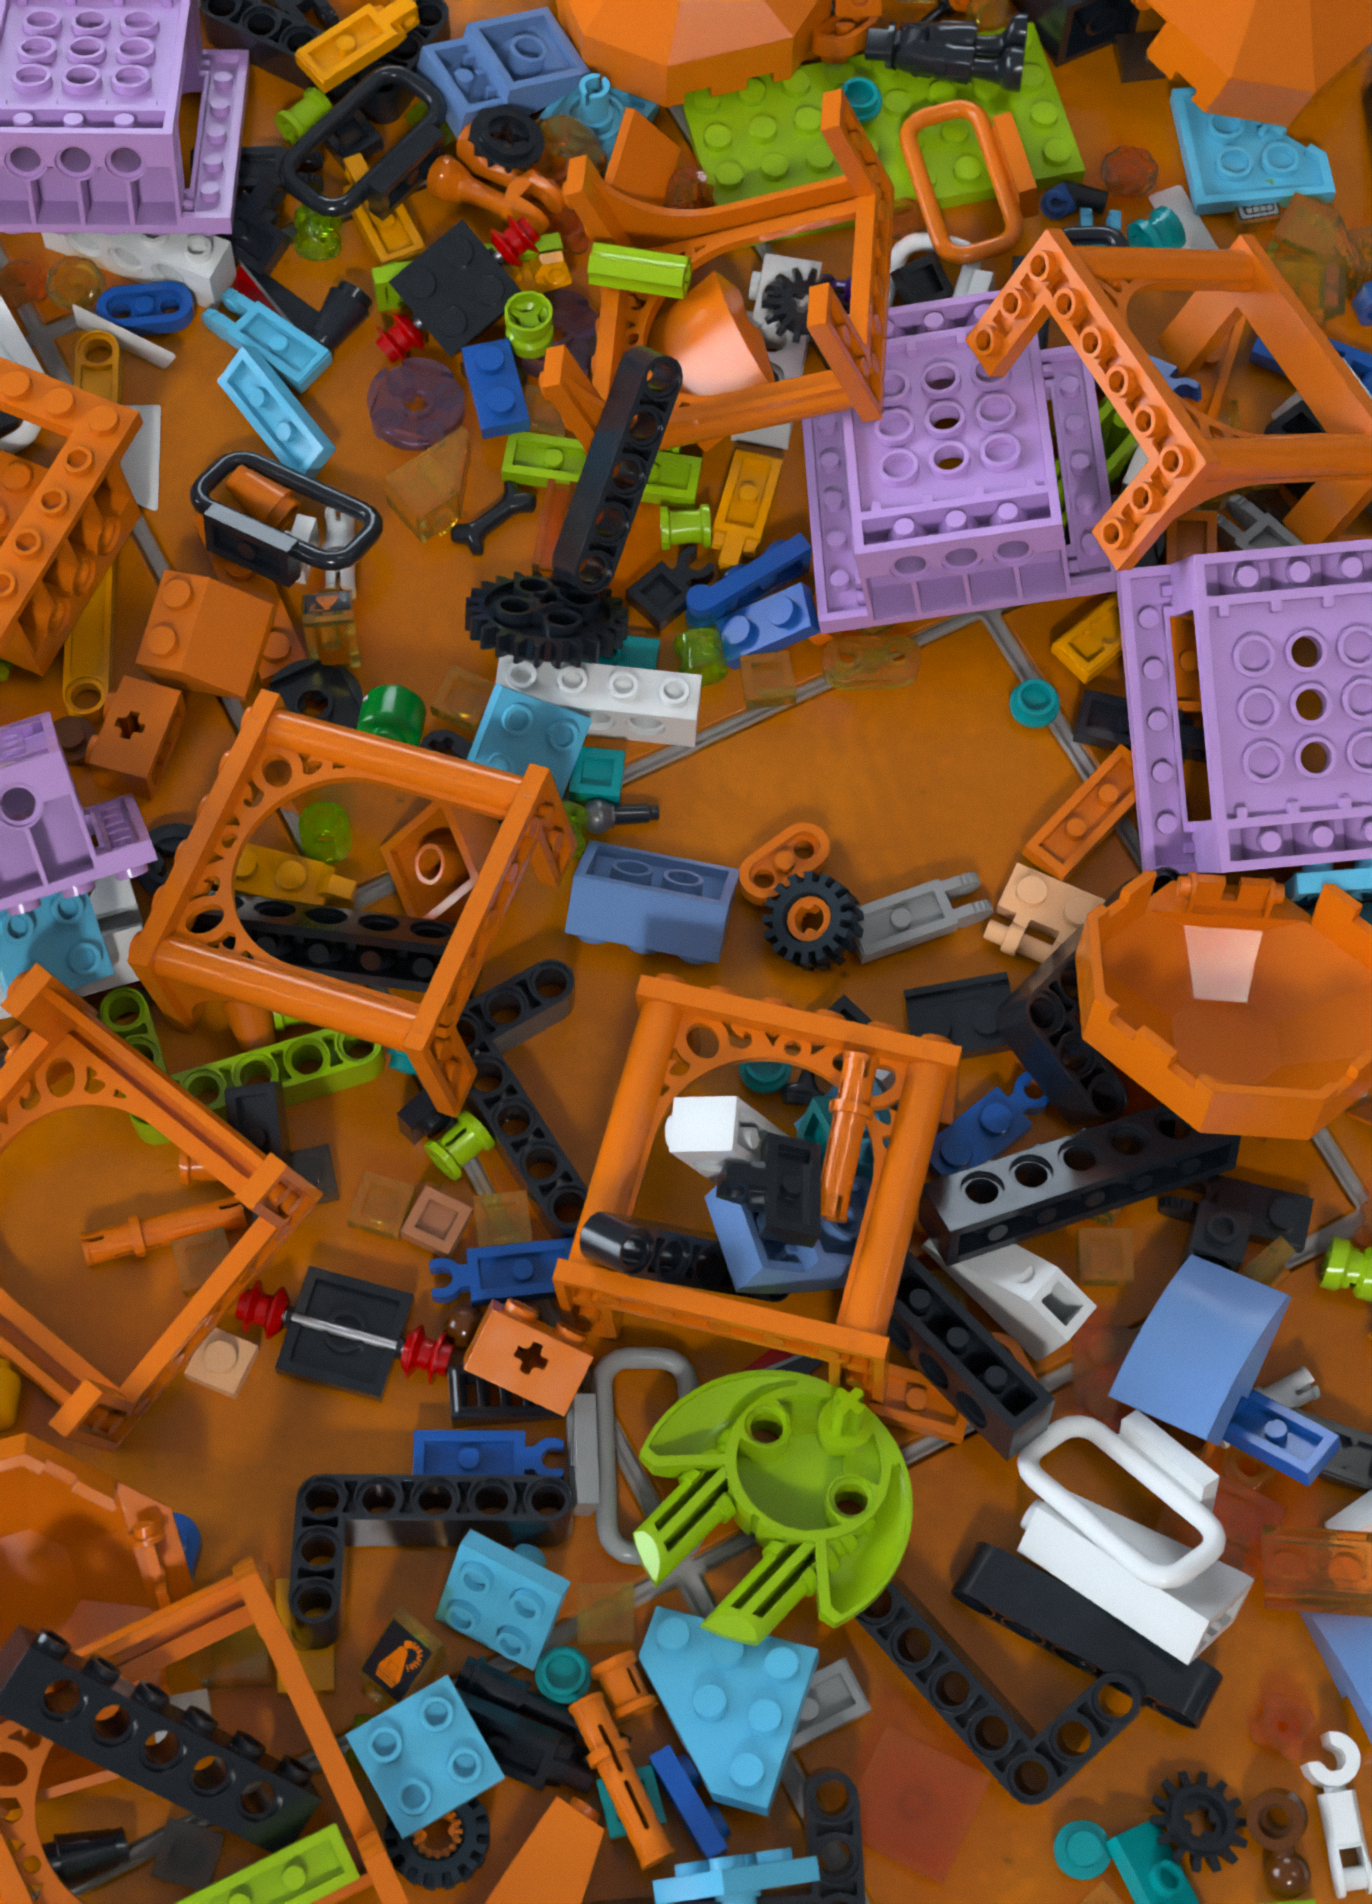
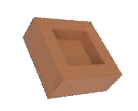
[400,1185,474,1259]

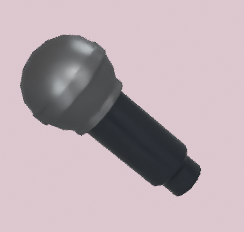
[581,799,659,834]

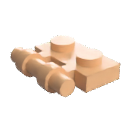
[983,863,1106,963]

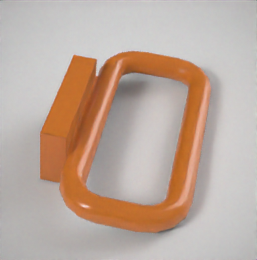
[899,99,1039,265]

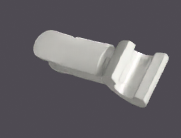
[1300,1731,1372,1899]

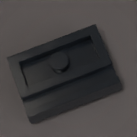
[904,971,1012,1059]

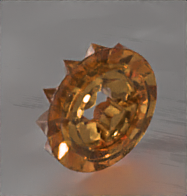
[665,167,718,209]

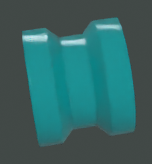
[1127,206,1186,248]

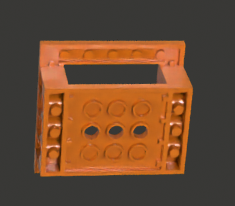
[0,357,144,677]

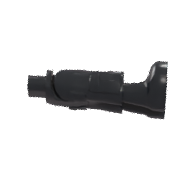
[865,11,1029,92]

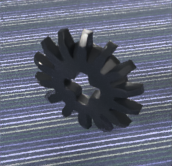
[761,268,849,344]
[1149,1771,1248,1873]

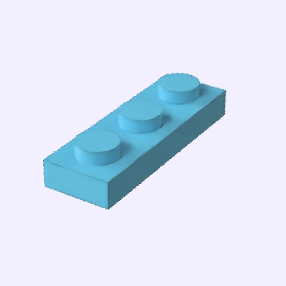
[217,345,336,478]

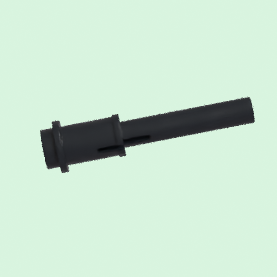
[455,1655,632,1743]

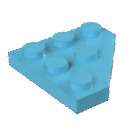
[1169,87,1336,215]
[638,1605,820,1817]

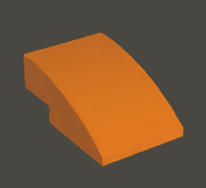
[648,270,775,452]

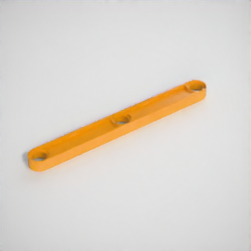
[62,330,122,725]

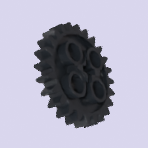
[464,570,629,669]

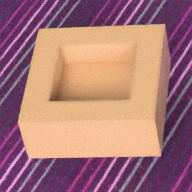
[184,1327,260,1400]

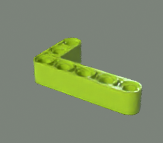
[99,987,386,1145]

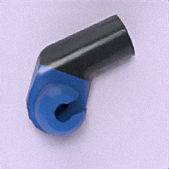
[1040,180,1109,219]

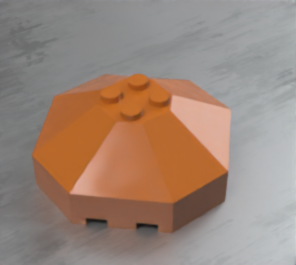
[555,0,832,108]
[1130,0,1372,127]
[1075,870,1372,1140]
[0,1433,195,1811]

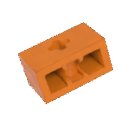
[85,675,187,801]
[463,1298,594,1417]

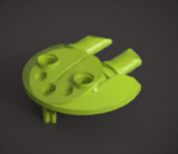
[633,1369,913,1646]

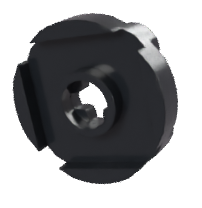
[269,658,363,729]

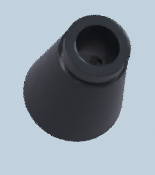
[309,280,372,353]
[42,1827,130,1890]

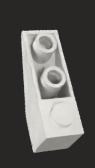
[921,1238,1097,1362]

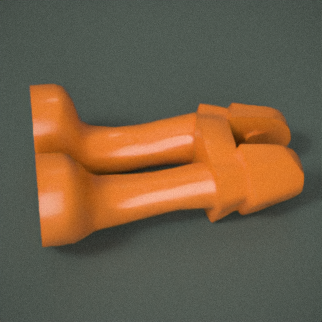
[427,122,567,235]

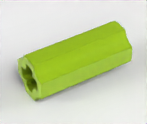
[587,242,692,299]

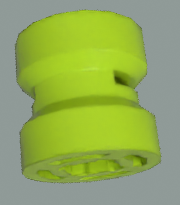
[505,291,554,359]
[1318,1235,1372,1303]

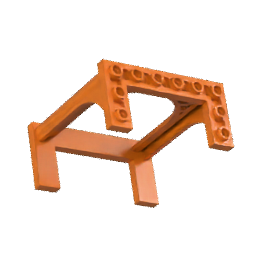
[539,88,895,477]
[965,228,1372,571]
[127,689,578,1118]
[0,963,324,1453]
[552,973,962,1405]
[0,1556,410,1904]

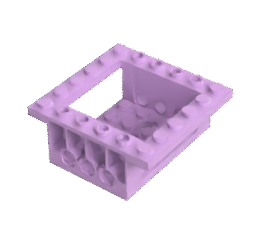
[0,0,251,236]
[802,290,1117,634]
[1115,539,1372,874]
[0,711,158,916]

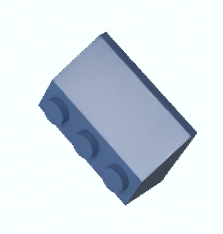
[565,840,739,965]

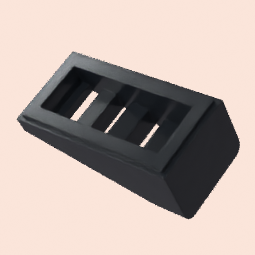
[448,1364,563,1428]

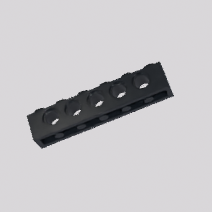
[190,890,483,999]
[918,1104,1241,1267]
[840,1250,1056,1461]
[0,1624,323,1853]

